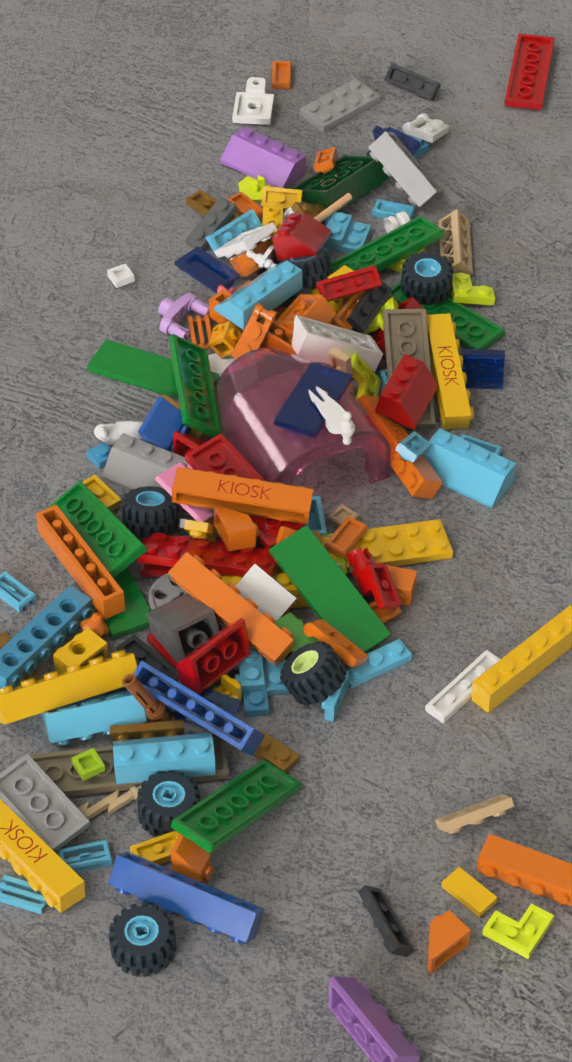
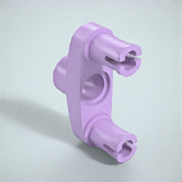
[158,293,209,339]

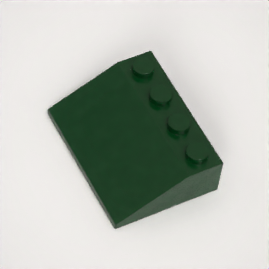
[293,155,389,213]

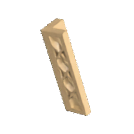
[438,209,473,275]

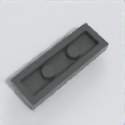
[185,197,238,252]

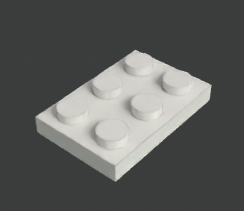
[214,222,277,258]

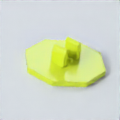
[238,175,271,202]

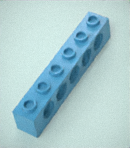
[0,586,93,689]

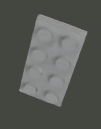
[299,79,381,132]
[0,754,90,852]

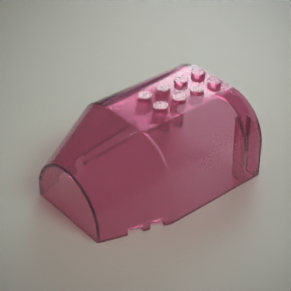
[215,348,391,486]

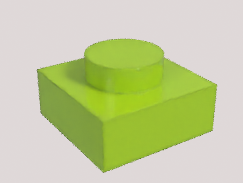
[71,748,105,781]

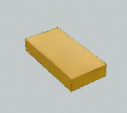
[441,867,498,918]

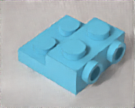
[324,212,371,254]
[234,648,289,698]

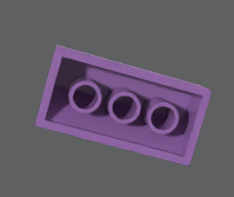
[220,126,306,189]
[328,977,420,1062]

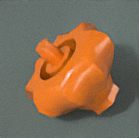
[80,613,109,637]

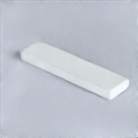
[425,650,501,724]

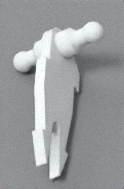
[246,245,276,269]
[309,386,355,445]
[94,420,143,445]

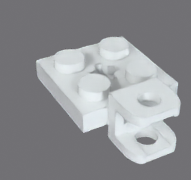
[232,77,274,125]

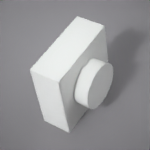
[107,264,135,288]

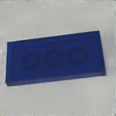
[274,362,352,438]

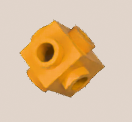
[208,321,242,359]

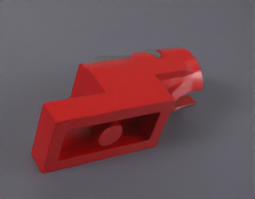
[346,547,402,610]

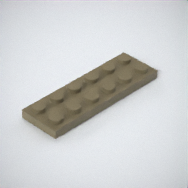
[382,309,435,428]

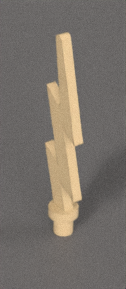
[78,786,141,820]

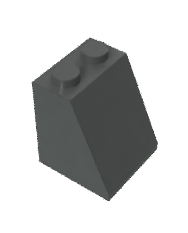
[146,594,219,663]

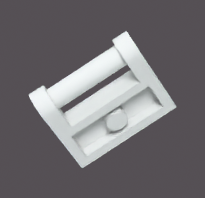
[403,113,450,143]

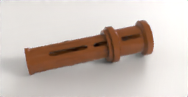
[122,673,177,722]

